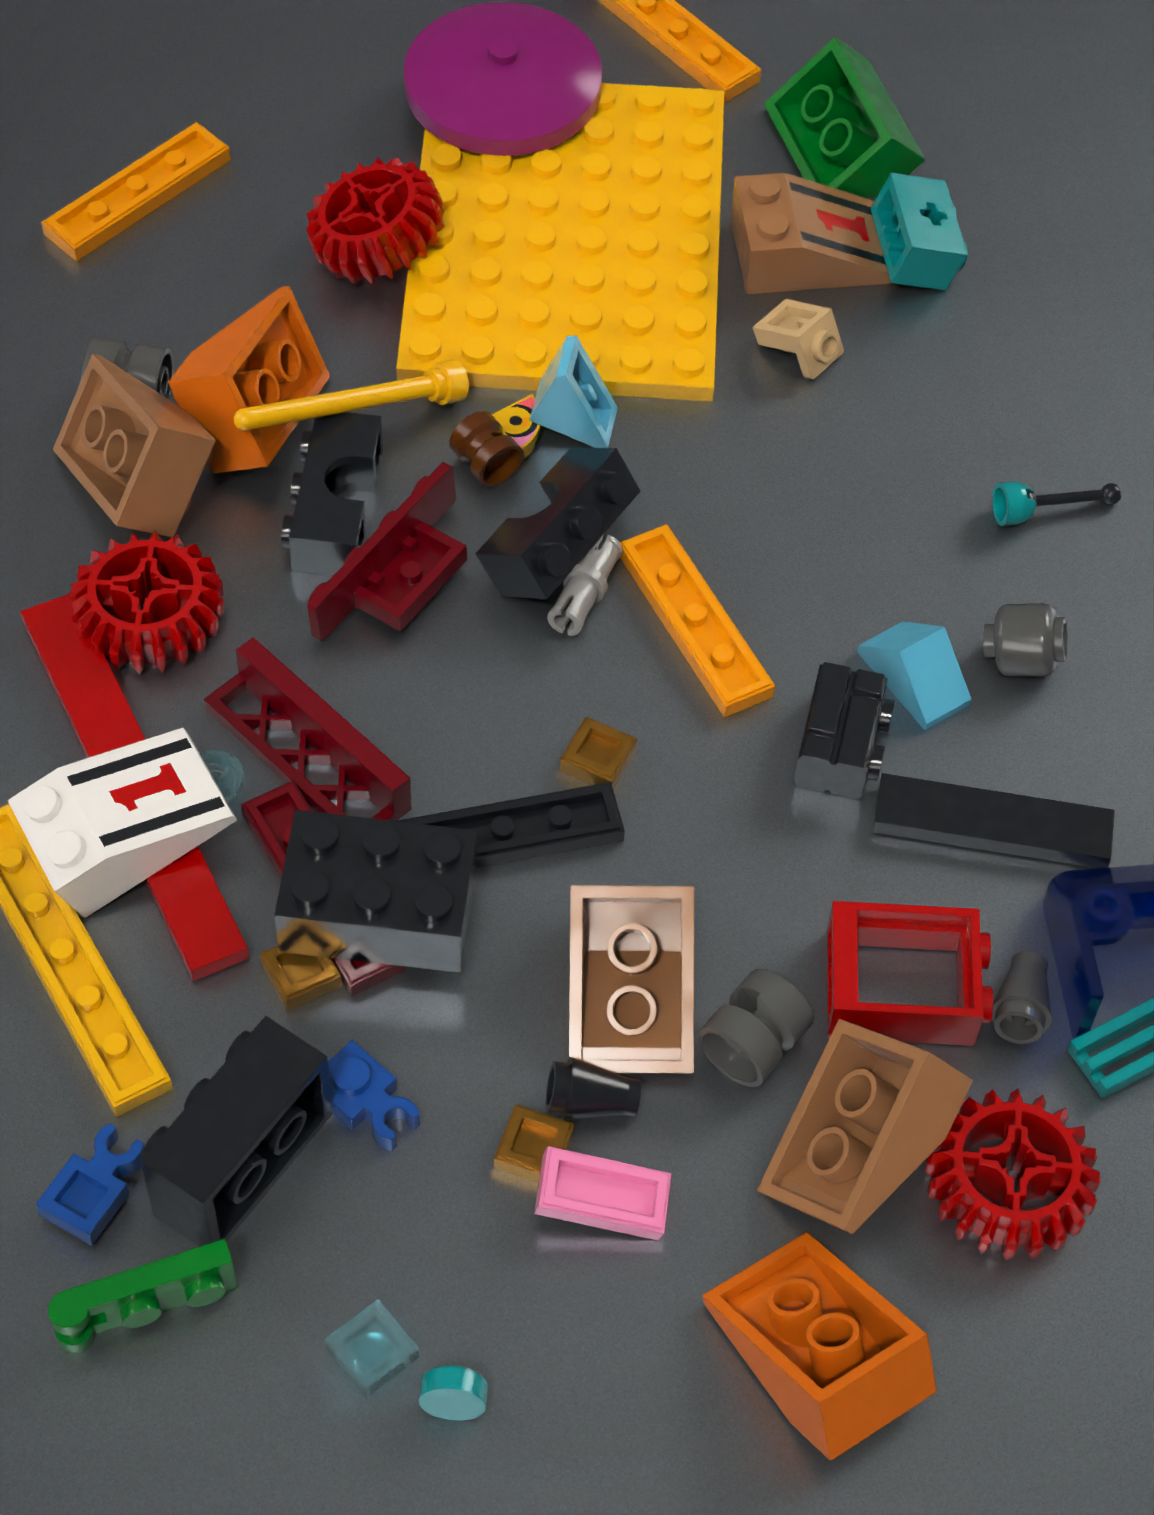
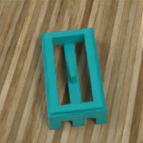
[1067,998,1154,1099]

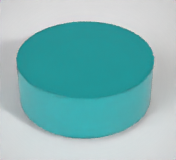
[419,1366,488,1421]

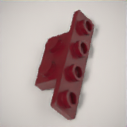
[307,462,468,641]

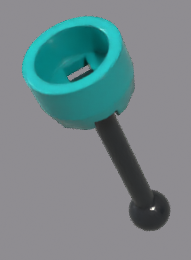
[992,481,1122,526]

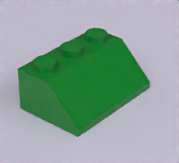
[764,37,926,198]

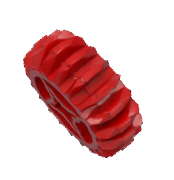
[306,157,445,284]
[70,530,225,675]
[925,1088,1100,1261]

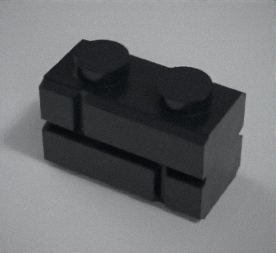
[794,662,895,800]

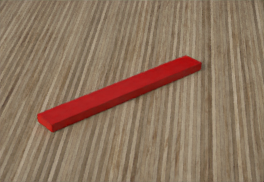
[20,593,250,981]

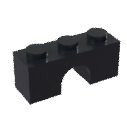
[281,412,383,576]
[475,448,641,599]

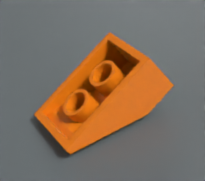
[168,286,330,473]
[702,1232,937,1461]

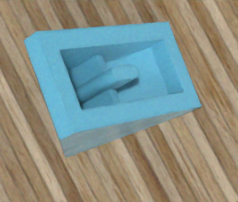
[529,335,618,448]
[857,621,971,730]

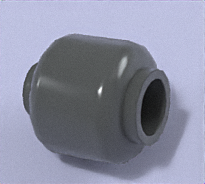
[983,603,1068,677]

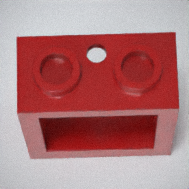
[826,901,993,1046]

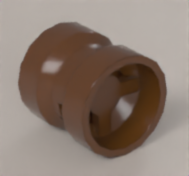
[449,411,524,487]

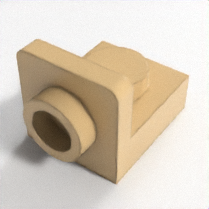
[753,299,844,379]

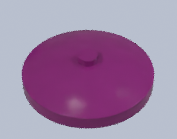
[404,2,602,155]

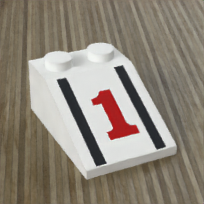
[8,728,237,918]

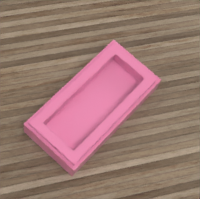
[534,1146,672,1241]

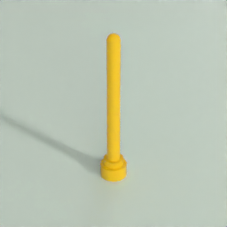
[233,360,469,431]

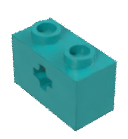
[870,173,968,290]

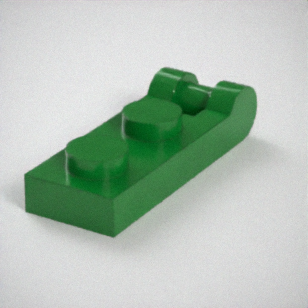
[48,1239,237,1353]

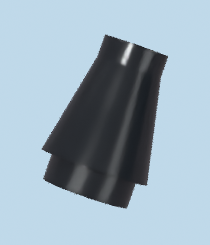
[546,1057,641,1120]

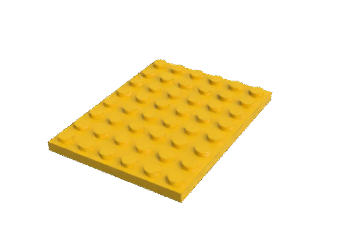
[396,82,724,402]

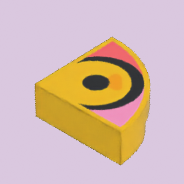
[492,394,541,460]

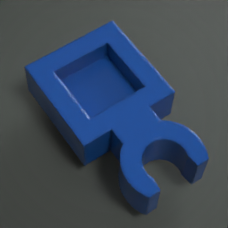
[328,1040,420,1151]
[35,1123,144,1246]

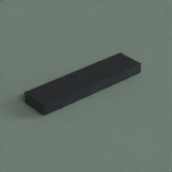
[873,773,1115,870]
[397,782,625,868]

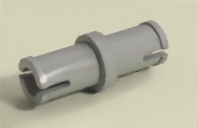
[547,534,623,636]

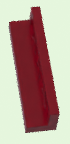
[204,637,412,821]

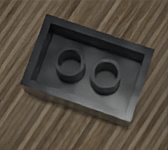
[274,810,477,973]
[140,1016,333,1247]

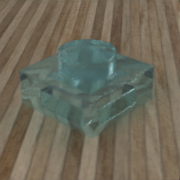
[325,1299,419,1398]

